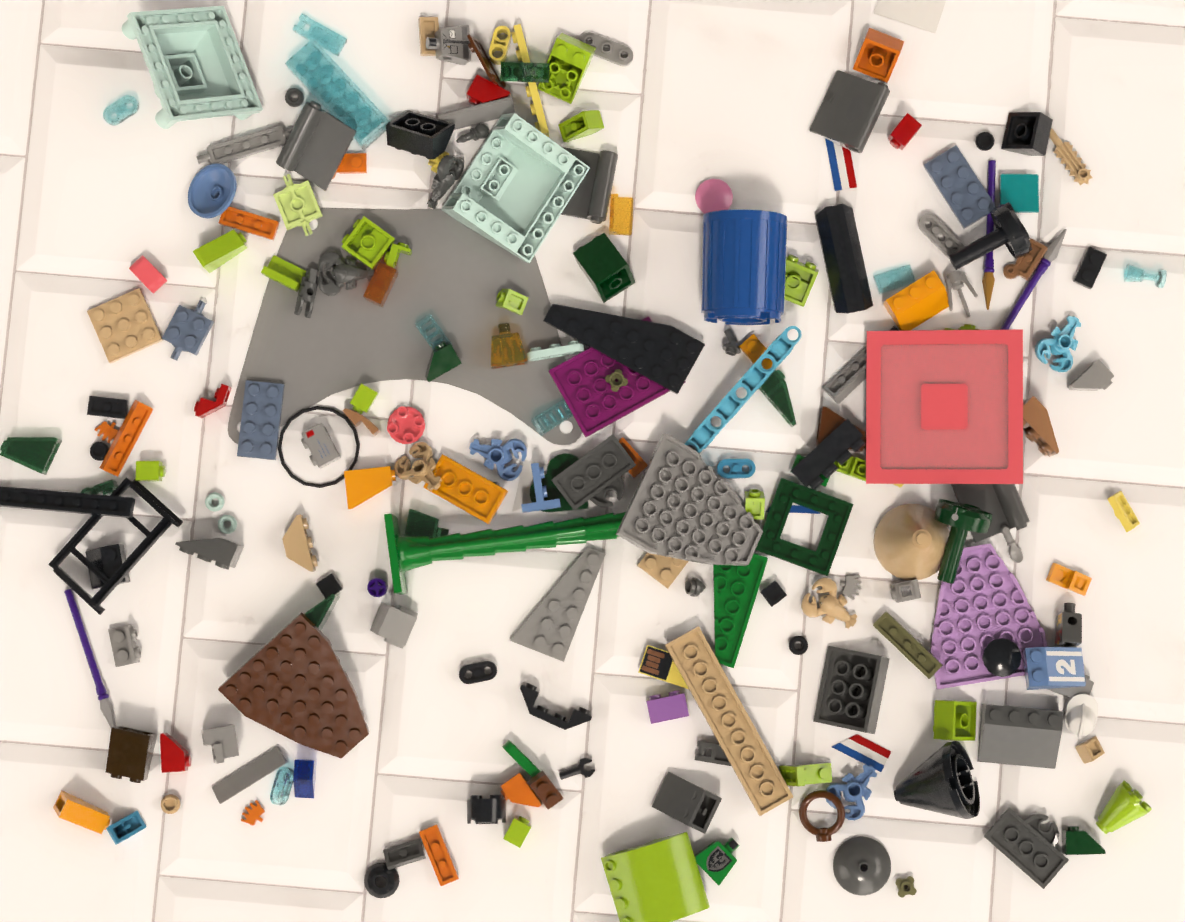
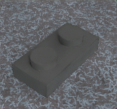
[383,838,426,870]

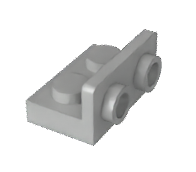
[108,624,141,667]

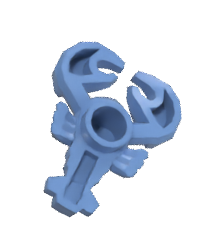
[469,438,527,481]
[826,764,877,821]

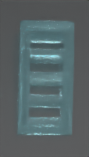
[415,313,453,350]
[531,399,573,436]

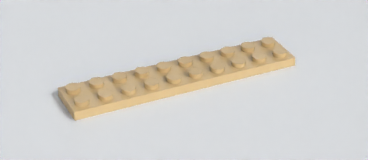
[665,626,793,816]

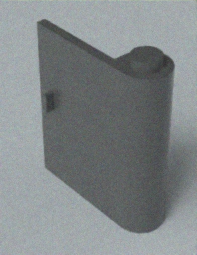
[809,70,890,153]
[276,100,357,191]
[561,147,618,224]
[951,484,1030,543]

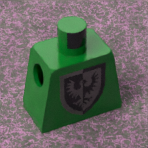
[694,837,740,886]

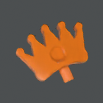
[94,421,119,443]
[241,800,265,826]

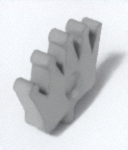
[840,575,862,600]

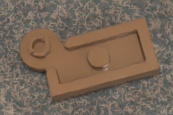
[1003,238,1048,281]

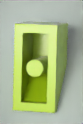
[558,110,604,142]

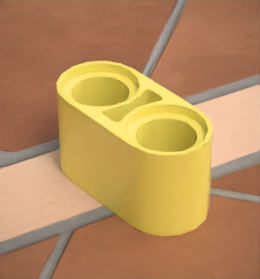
[489,26,511,65]

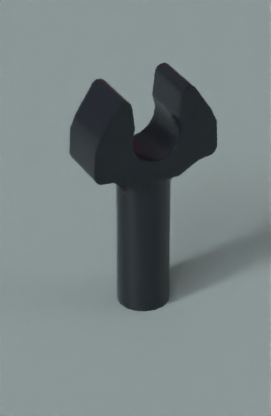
[559,758,595,780]

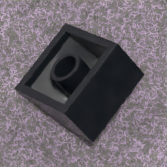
[1001,112,1053,156]
[85,544,130,590]

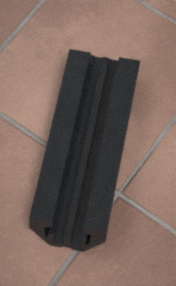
[815,203,873,314]

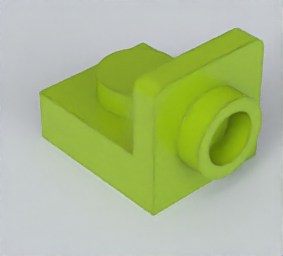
[496,289,529,315]
[744,489,765,520]

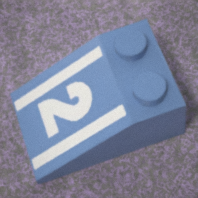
[1023,647,1086,690]

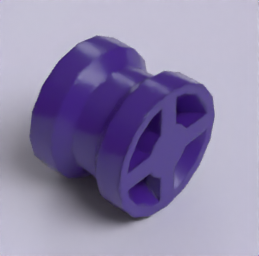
[367,578,388,597]

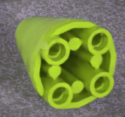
[1096,780,1152,834]

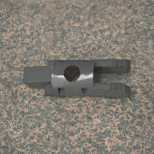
[294,268,318,318]

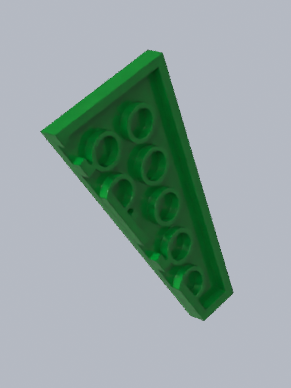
[713,554,768,668]

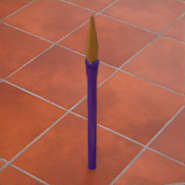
[982,160,996,310]

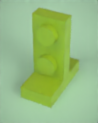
[779,763,832,787]

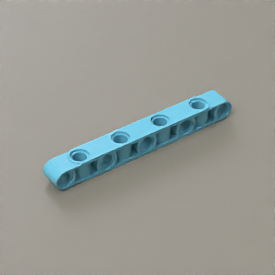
[685,326,802,454]

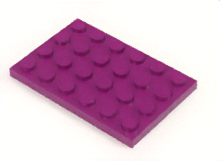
[548,316,686,438]

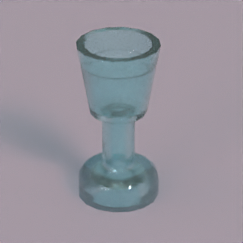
[1124,263,1167,288]

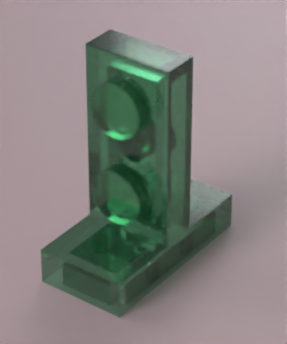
[500,62,550,83]

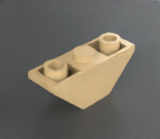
[282,514,318,572]

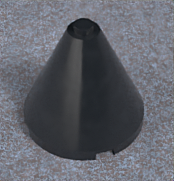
[894,741,980,819]

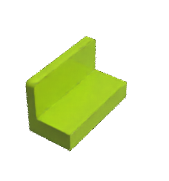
[261,255,306,292]

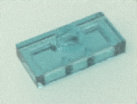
[873,264,916,294]

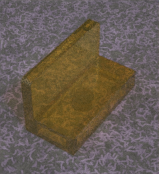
[609,194,633,236]

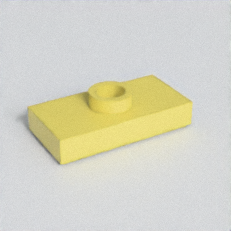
[1107,491,1140,532]

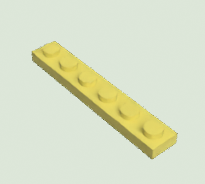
[511,24,549,137]

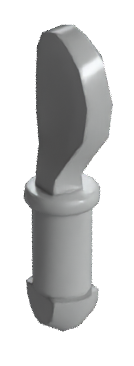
[1001,525,1023,563]

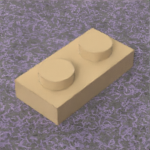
[418,17,439,56]

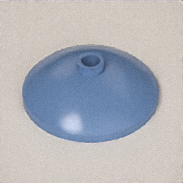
[188,163,237,219]

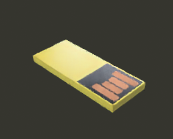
[638,645,688,689]

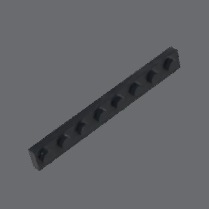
[0,486,136,518]

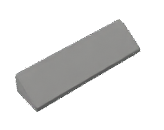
[438,96,515,130]
[822,345,867,404]
[212,746,288,804]

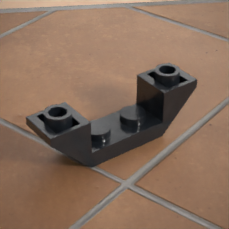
[520,683,592,730]

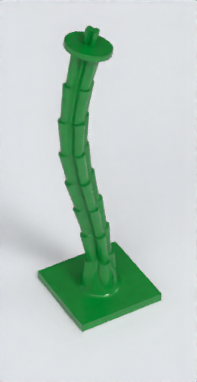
[384,512,626,595]

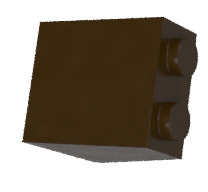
[105,726,158,783]

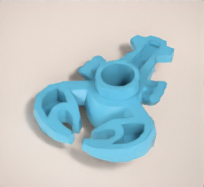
[1035,316,1081,372]

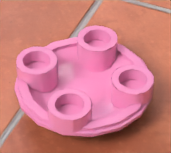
[695,179,733,214]

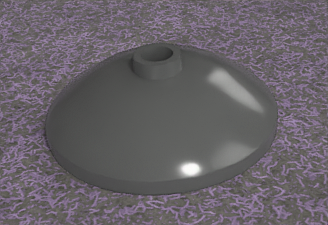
[833,836,891,896]

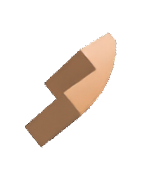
[343,408,381,436]

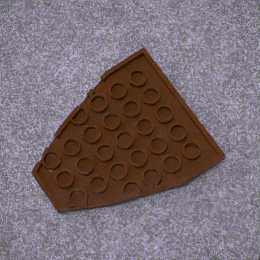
[218,612,370,758]

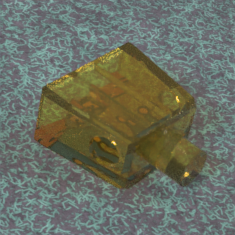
[491,323,528,369]

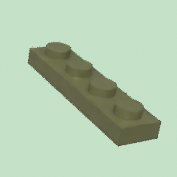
[873,611,943,679]

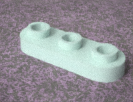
[527,341,584,361]

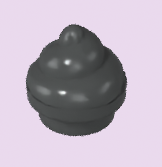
[685,577,706,597]

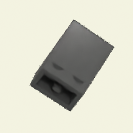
[175,538,244,570]
[652,772,722,834]

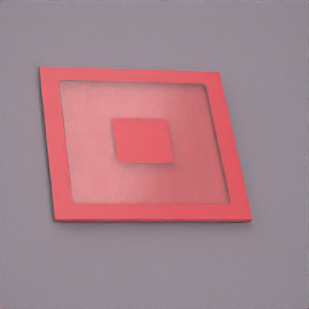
[866,329,1023,484]

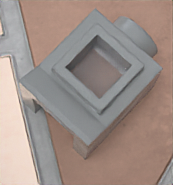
[890,579,921,603]

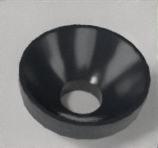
[364,862,400,898]

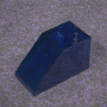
[293,758,317,798]

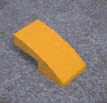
[1046,563,1092,596]

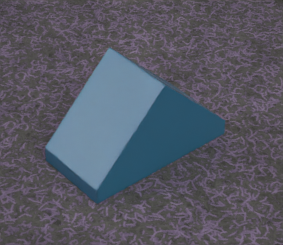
[106,811,147,845]

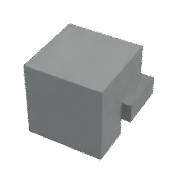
[370,602,418,649]
[201,725,239,764]

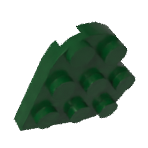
[529,453,589,513]

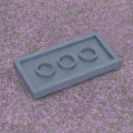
[923,145,996,229]
[237,380,285,460]

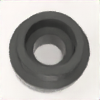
[285,88,304,107]

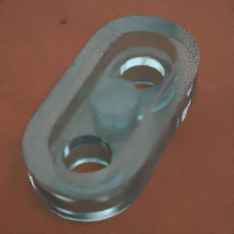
[103,95,139,126]
[270,766,295,806]

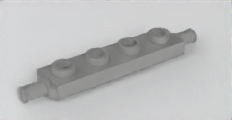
[196,126,293,164]

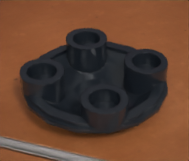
[982,638,1022,677]

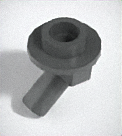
[722,328,741,356]

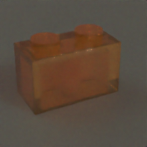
[363,262,399,308]

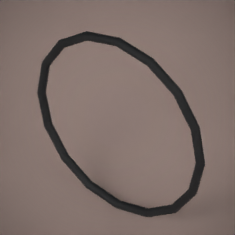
[278,406,360,488]

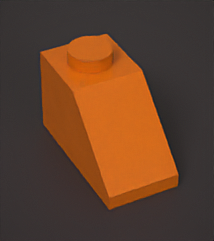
[500,772,542,807]

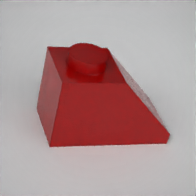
[466,74,511,105]
[888,113,922,150]
[160,733,191,773]

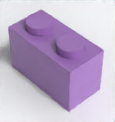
[646,690,689,724]

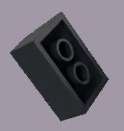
[386,110,455,160]

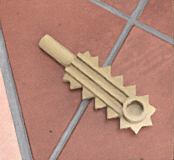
[1049,128,1093,186]

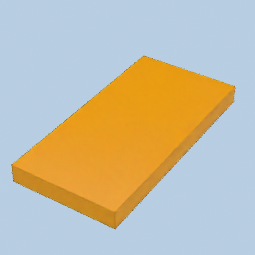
[423,454,508,524]

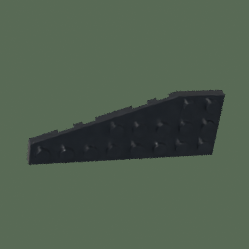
[543,304,705,395]

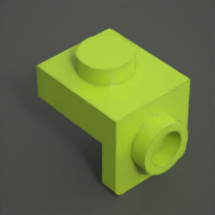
[384,242,412,270]

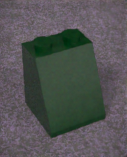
[573,233,636,303]

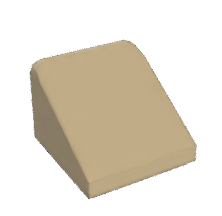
[1075,736,1105,764]

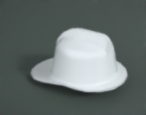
[1065,694,1099,739]

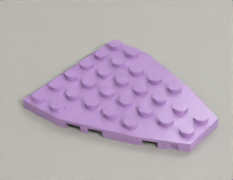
[930,544,1048,689]

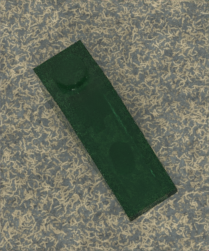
[759,369,796,428]

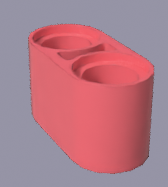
[129,255,168,294]

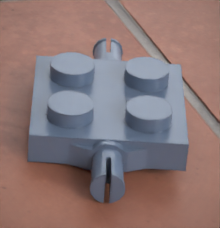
[162,300,214,361]

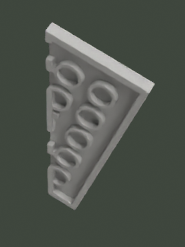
[510,547,606,662]

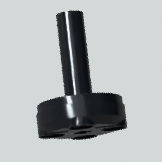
[948,202,1032,270]

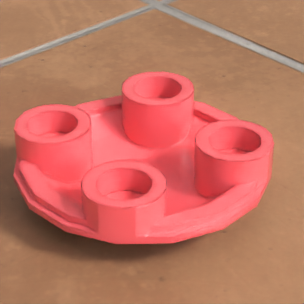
[387,406,425,444]

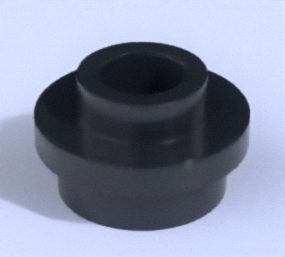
[789,636,808,655]

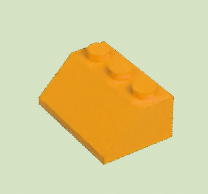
[883,270,949,331]

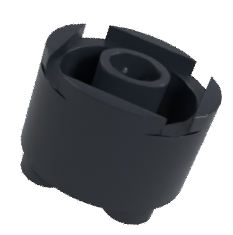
[467,795,506,824]

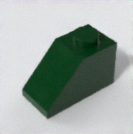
[425,341,462,382]
[1062,826,1106,855]

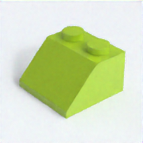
[933,700,977,741]

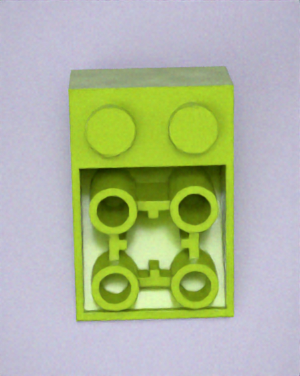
[537,33,596,104]

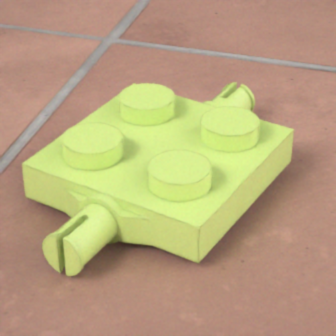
[273,174,323,236]

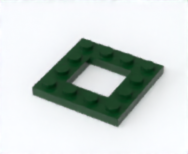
[755,478,854,576]

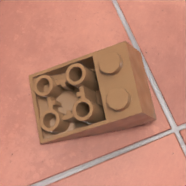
[1023,396,1059,457]

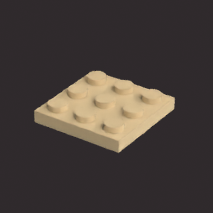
[87,288,163,364]

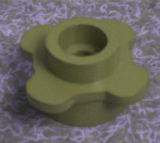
[605,369,628,392]
[895,876,917,898]

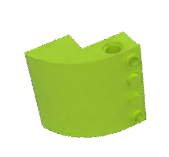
[601,832,710,922]

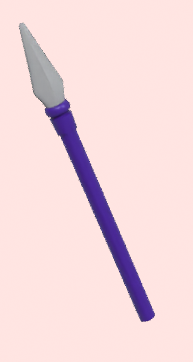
[1000,229,1067,330]
[64,589,116,729]

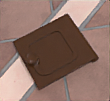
[467,34,506,88]

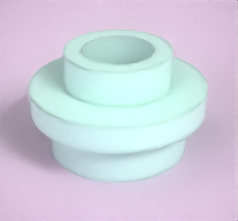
[205,492,225,512]
[218,515,237,534]

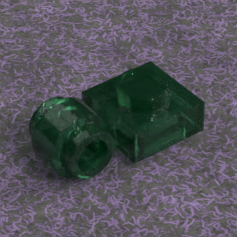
[81,479,118,495]

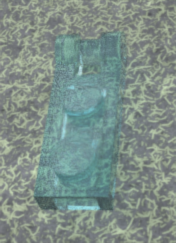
[292,13,348,56]

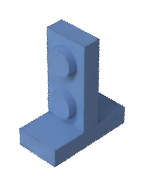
[521,463,561,513]

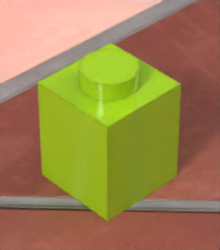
[350,383,379,414]
[136,461,166,482]
[503,816,532,848]

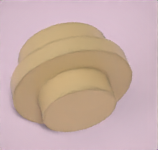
[161,794,181,814]

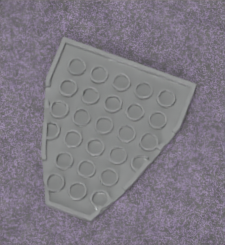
[616,433,763,566]

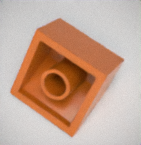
[853,28,904,83]

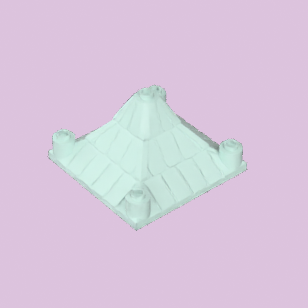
[121,6,263,129]

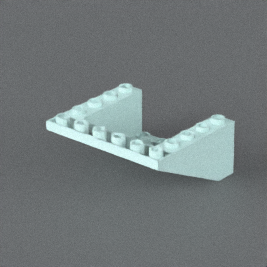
[441,113,590,263]

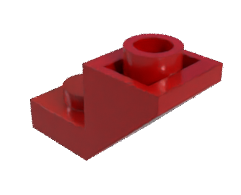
[194,384,232,419]

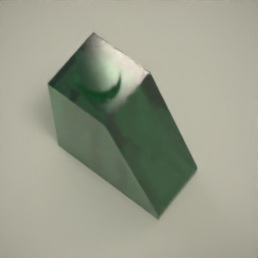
[0,437,63,475]

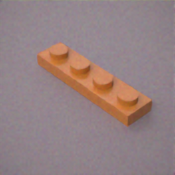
[99,400,153,477]

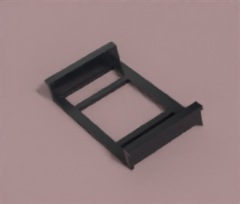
[48,477,183,615]

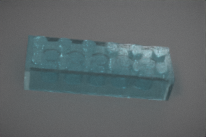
[285,38,390,151]

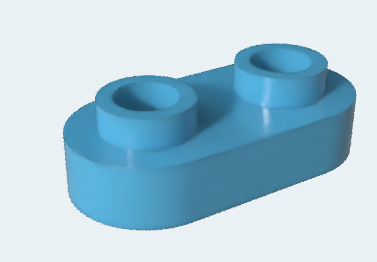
[717,459,756,479]

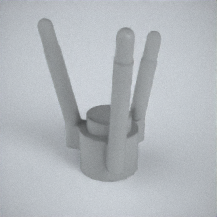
[945,270,978,317]

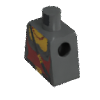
[1054,602,1082,647]

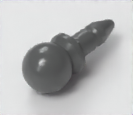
[456,124,489,143]

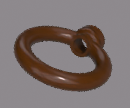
[799,790,845,842]

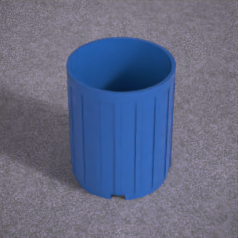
[701,210,788,325]

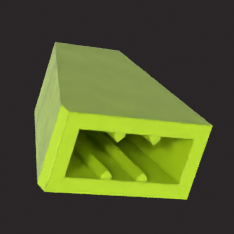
[192,229,247,273]

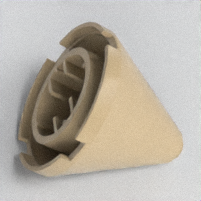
[873,504,950,581]

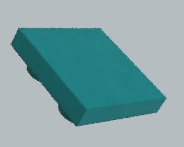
[999,174,1039,213]

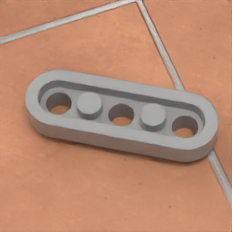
[580,32,634,67]
[918,214,964,259]

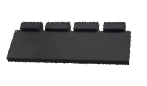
[790,418,866,490]

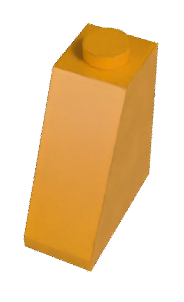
[344,466,396,509]
[53,790,111,834]

